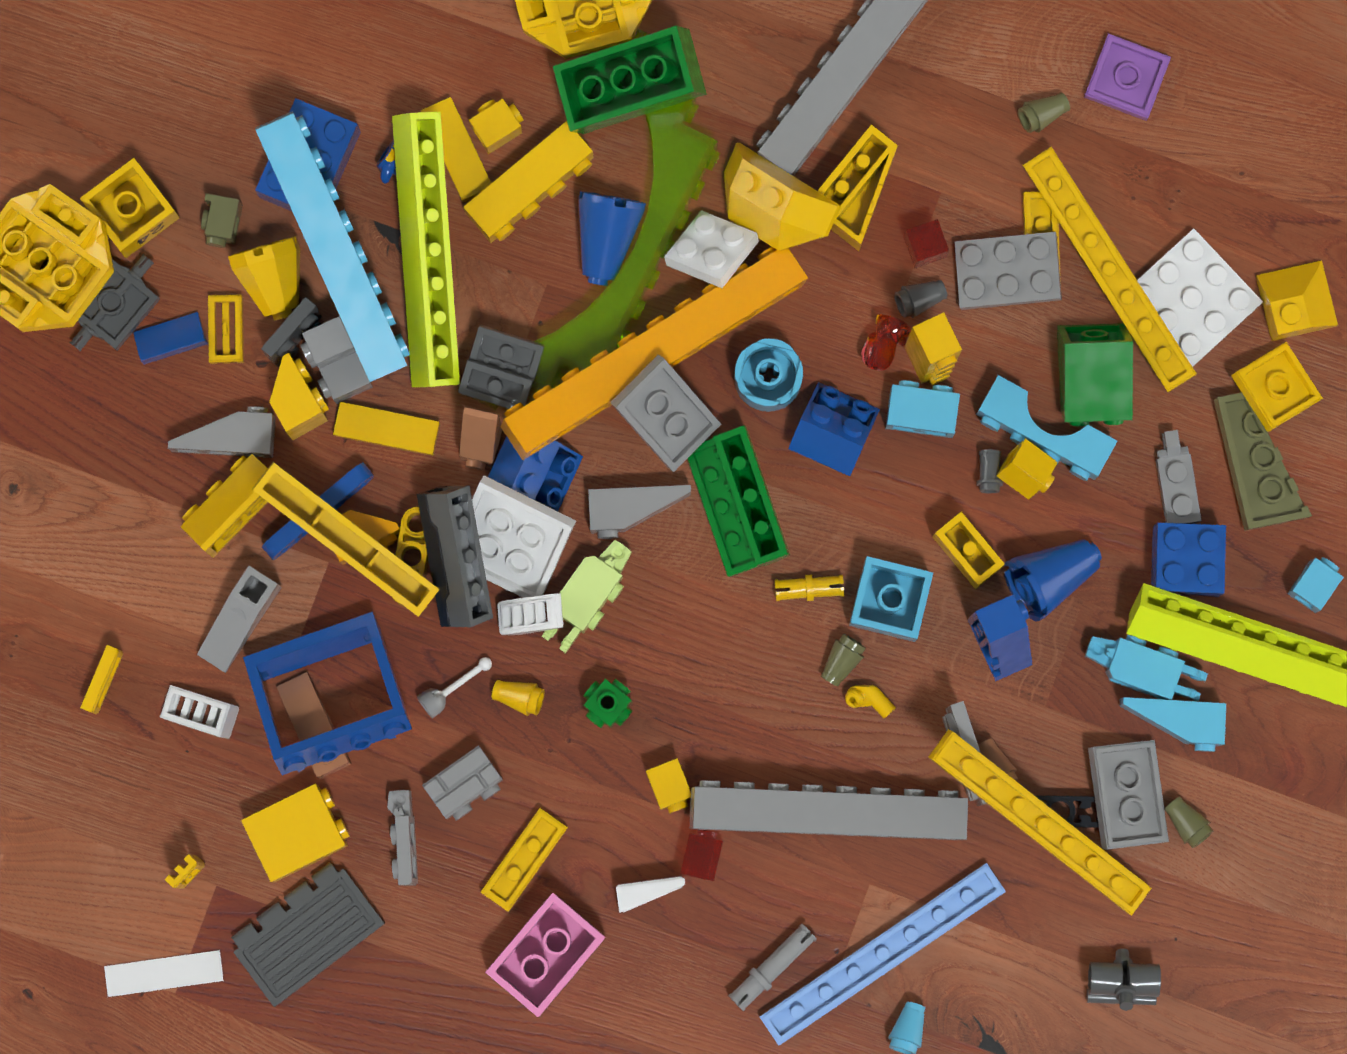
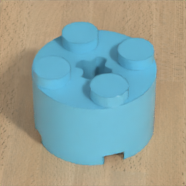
[734,338,803,412]

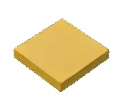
[1231,342,1323,432]

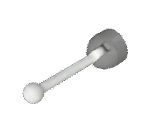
[417,657,492,719]

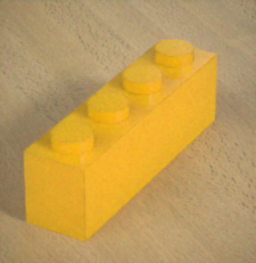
[463,121,594,243]
[904,312,962,385]

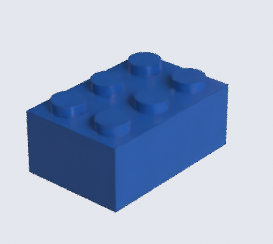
[255,98,361,211]

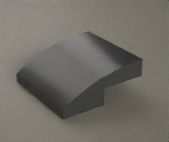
[458,325,545,409]

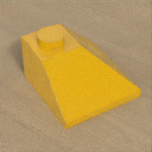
[1256,260,1338,341]

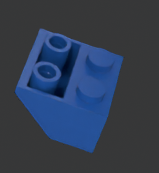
[788,382,880,476]
[488,437,583,512]

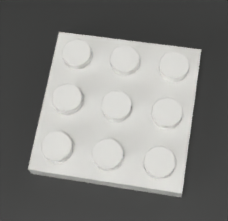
[1137,228,1263,367]
[472,476,576,598]

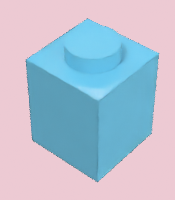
[1287,557,1344,613]

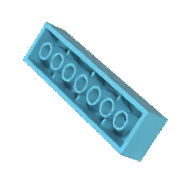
[255,111,410,382]

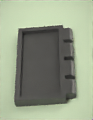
[231,862,385,1007]

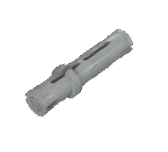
[728,923,817,1011]

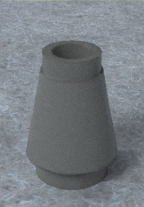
[894,280,947,318]

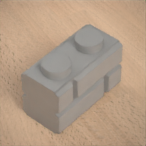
[422,745,503,821]

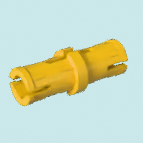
[775,574,844,601]

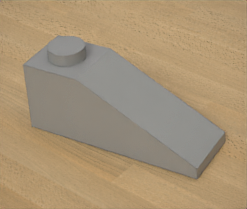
[168,407,276,458]
[588,485,691,539]

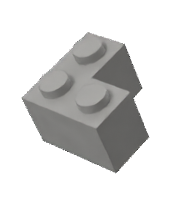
[300,316,373,404]

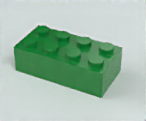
[553,26,707,134]

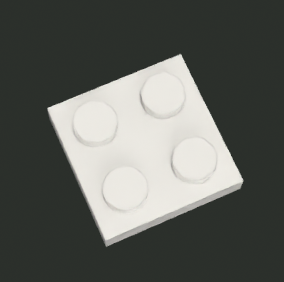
[664,210,759,288]

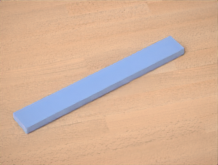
[760,863,1006,1046]

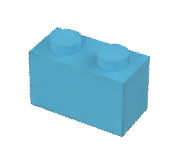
[885,380,960,438]

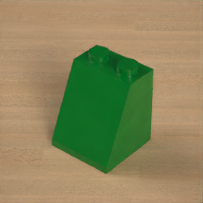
[1057,323,1133,426]

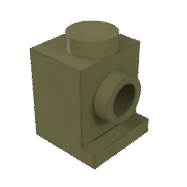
[201,193,243,248]

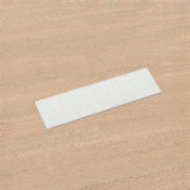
[104,950,224,997]

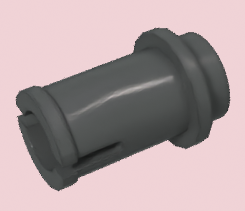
[976,449,1003,493]

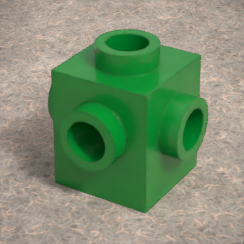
[583,679,633,729]

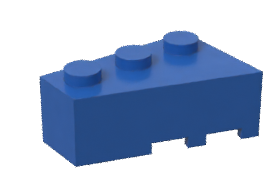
[967,595,1032,682]

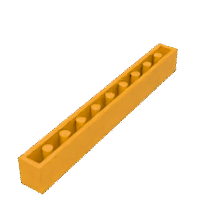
[500,247,808,460]

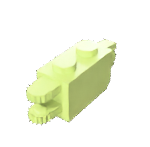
[542,540,632,653]

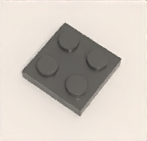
[261,297,322,367]

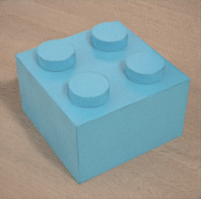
[849,556,933,642]

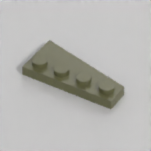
[1214,393,1312,531]

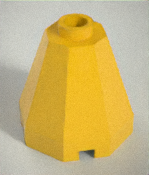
[228,236,300,321]

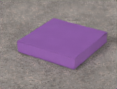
[1084,34,1171,121]

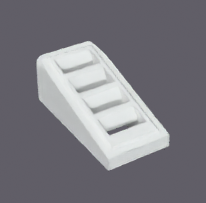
[497,593,563,635]
[160,685,239,739]
[616,876,685,913]

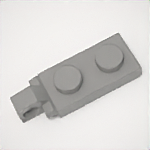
[1156,430,1202,524]
[387,790,418,886]

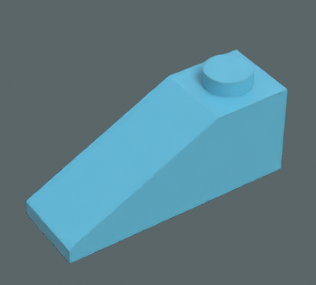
[1119,697,1226,752]

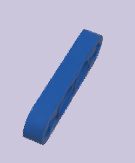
[262,462,375,560]

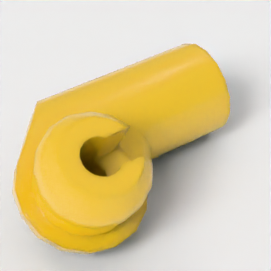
[845,685,896,719]

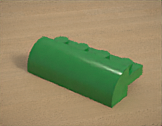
[688,425,790,577]

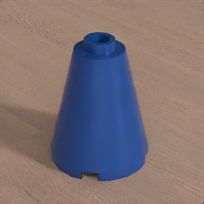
[578,191,646,286]
[1004,539,1102,622]

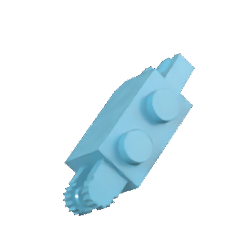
[1085,635,1208,701]

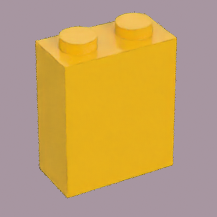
[241,784,350,883]

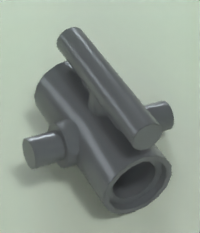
[1086,949,1161,1011]

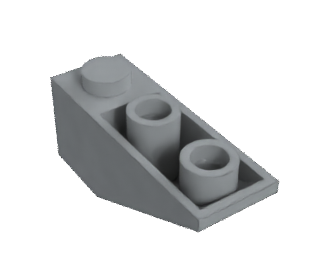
[197,566,282,673]

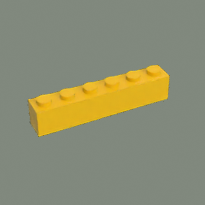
[252,462,440,617]

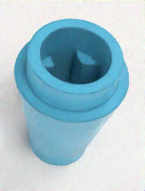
[888,1002,926,1054]

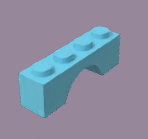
[976,375,1117,481]

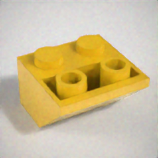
[269,353,329,440]

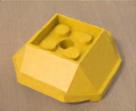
[515,0,652,59]
[0,184,114,332]

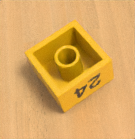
[80,158,179,258]

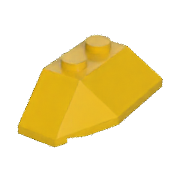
[724,143,841,251]

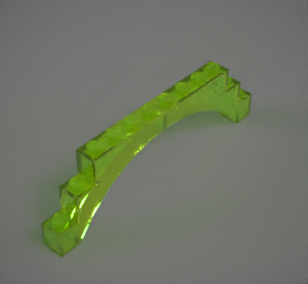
[458,29,721,410]

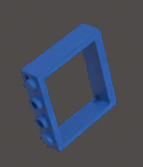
[243,612,412,775]

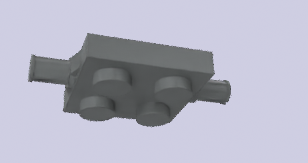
[69,254,160,352]

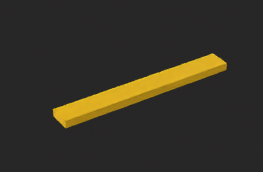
[1023,147,1197,393]
[928,729,1152,916]

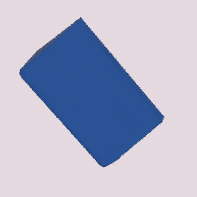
[133,312,208,365]

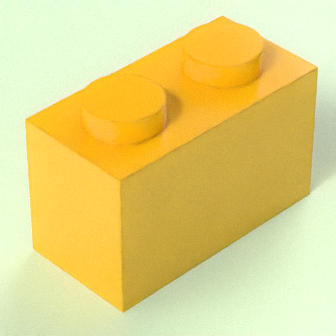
[933,511,1005,589]

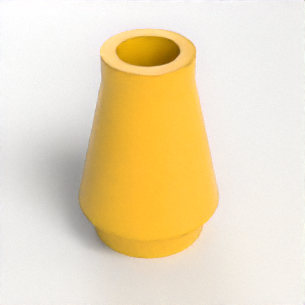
[492,680,545,716]

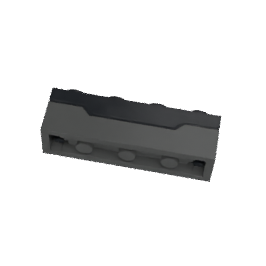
[416,485,493,627]

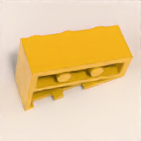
[818,125,898,251]

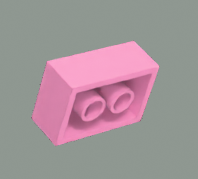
[485,893,606,1017]

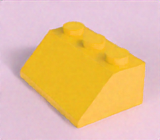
[180,454,268,558]

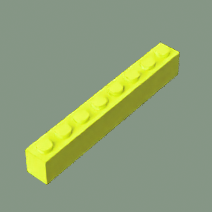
[392,112,460,387]
[1126,583,1347,707]

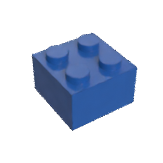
[1151,523,1226,597]

